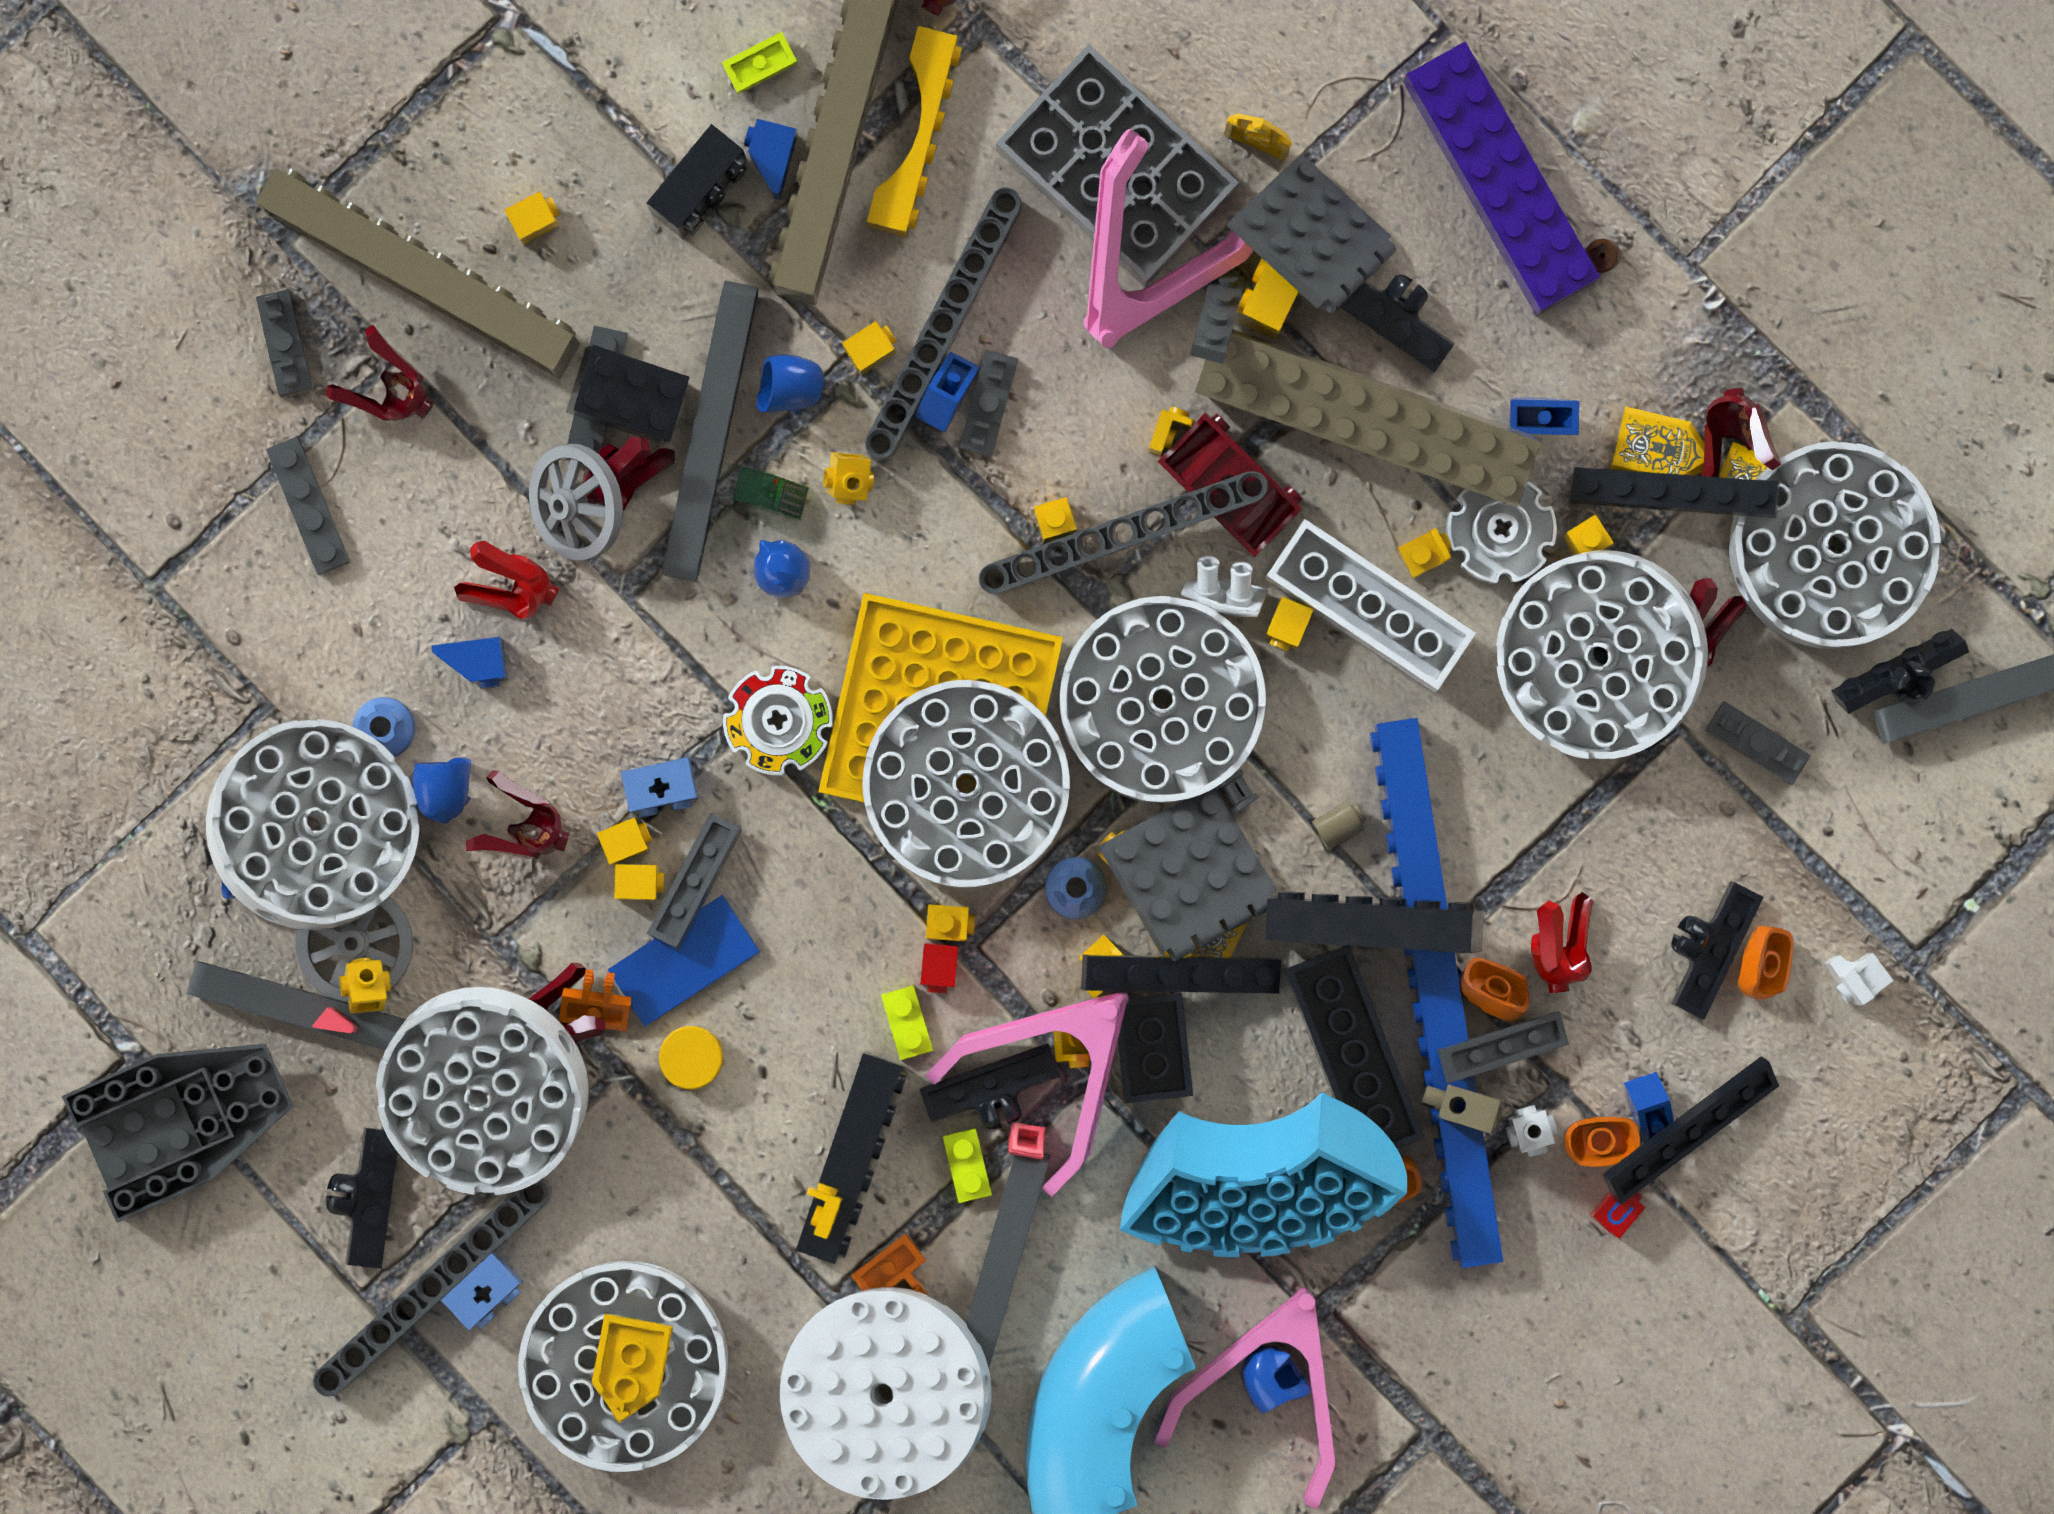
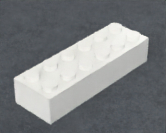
[1265,519,1476,693]

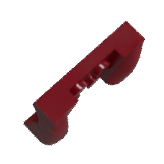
[1157,413,1304,557]

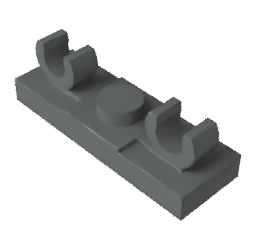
[256,289,313,397]
[959,350,1018,458]
[1705,701,1811,785]

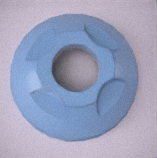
[352,697,415,757]
[1045,857,1107,919]

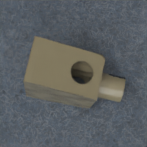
[1422,1084,1505,1135]

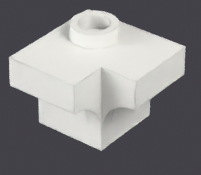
[1824,953,1893,1005]

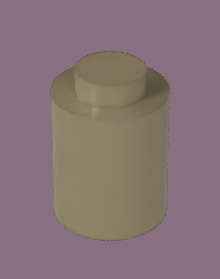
[1311,801,1366,851]

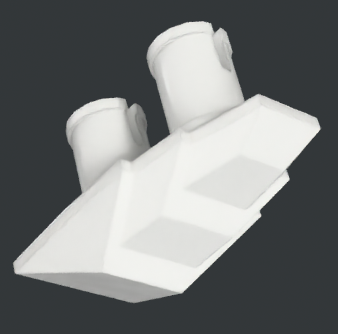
[1181,556,1268,617]

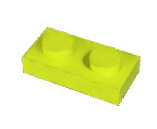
[721,32,798,95]
[881,985,933,1061]
[943,1128,992,1203]

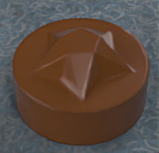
[1586,238,1621,273]

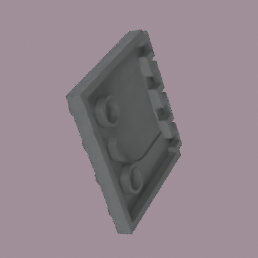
[1227,154,1396,313]
[1099,788,1277,961]

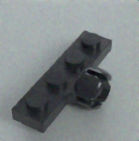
[1340,274,1455,373]
[1831,628,1970,714]
[1671,881,1764,1020]
[920,1043,1061,1129]
[326,1127,397,1269]

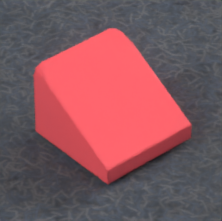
[312,1007,359,1033]
[1008,1122,1046,1160]

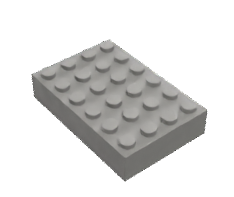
[996,44,1239,288]

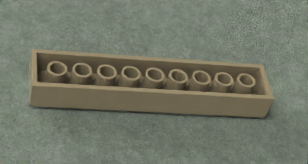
[769,0,899,305]
[255,167,580,379]
[1195,329,1543,507]

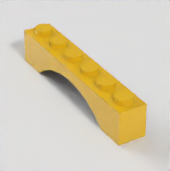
[867,26,962,237]

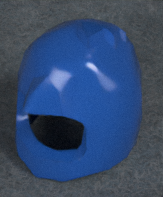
[756,354,825,415]
[754,540,811,599]
[412,757,471,824]
[1240,1346,1311,1414]

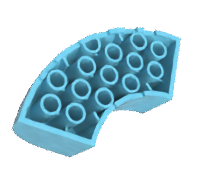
[1120,1092,1407,1257]
[1025,1266,1196,1514]

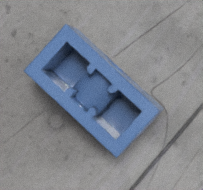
[621,757,699,818]
[441,1251,523,1330]

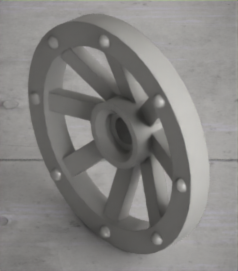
[529,444,623,561]
[296,896,413,1002]

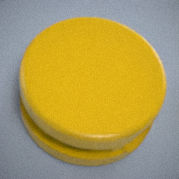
[659,1026,724,1090]

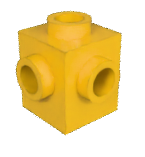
[823,452,874,505]
[339,957,391,1014]

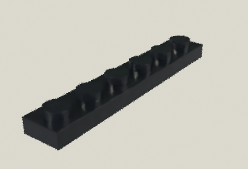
[1570,467,1780,518]
[1081,954,1281,994]
[1602,1056,1779,1205]

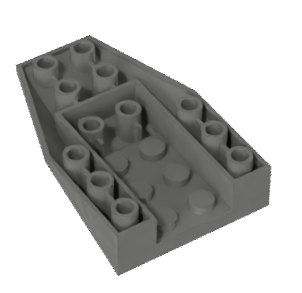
[62,1043,294,1223]

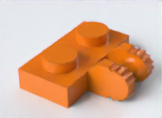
[559,969,632,1032]
[851,1233,928,1295]

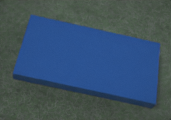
[608,895,760,1027]

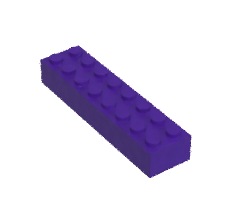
[1403,41,1600,316]

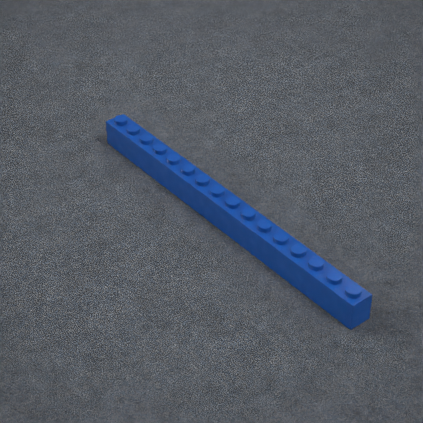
[1370,718,1503,1268]

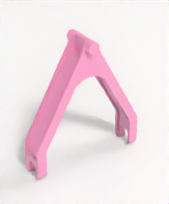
[1083,129,1253,348]
[925,991,1129,1197]
[1153,1288,1335,1510]

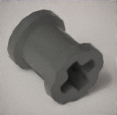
[1217,769,1259,814]

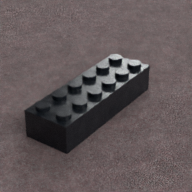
[1265,891,1484,954]
[1283,945,1425,1148]
[795,1052,908,1264]

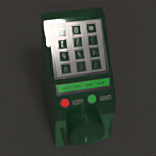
[733,466,809,521]

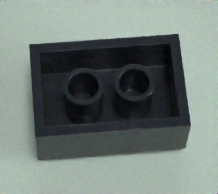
[646,124,747,240]
[566,345,690,444]
[1117,993,1193,1103]

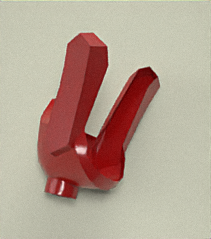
[454,540,560,619]
[1531,892,1593,993]

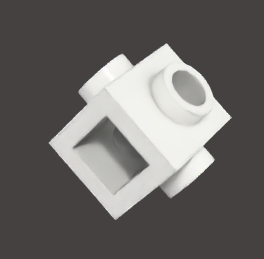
[1505,1105,1558,1157]

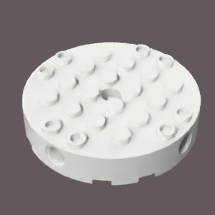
[1729,441,1941,649]
[1496,550,1708,759]
[1059,596,1266,803]
[863,680,1070,888]
[206,719,419,930]
[376,987,589,1195]
[518,1261,728,1472]
[780,1287,991,1500]

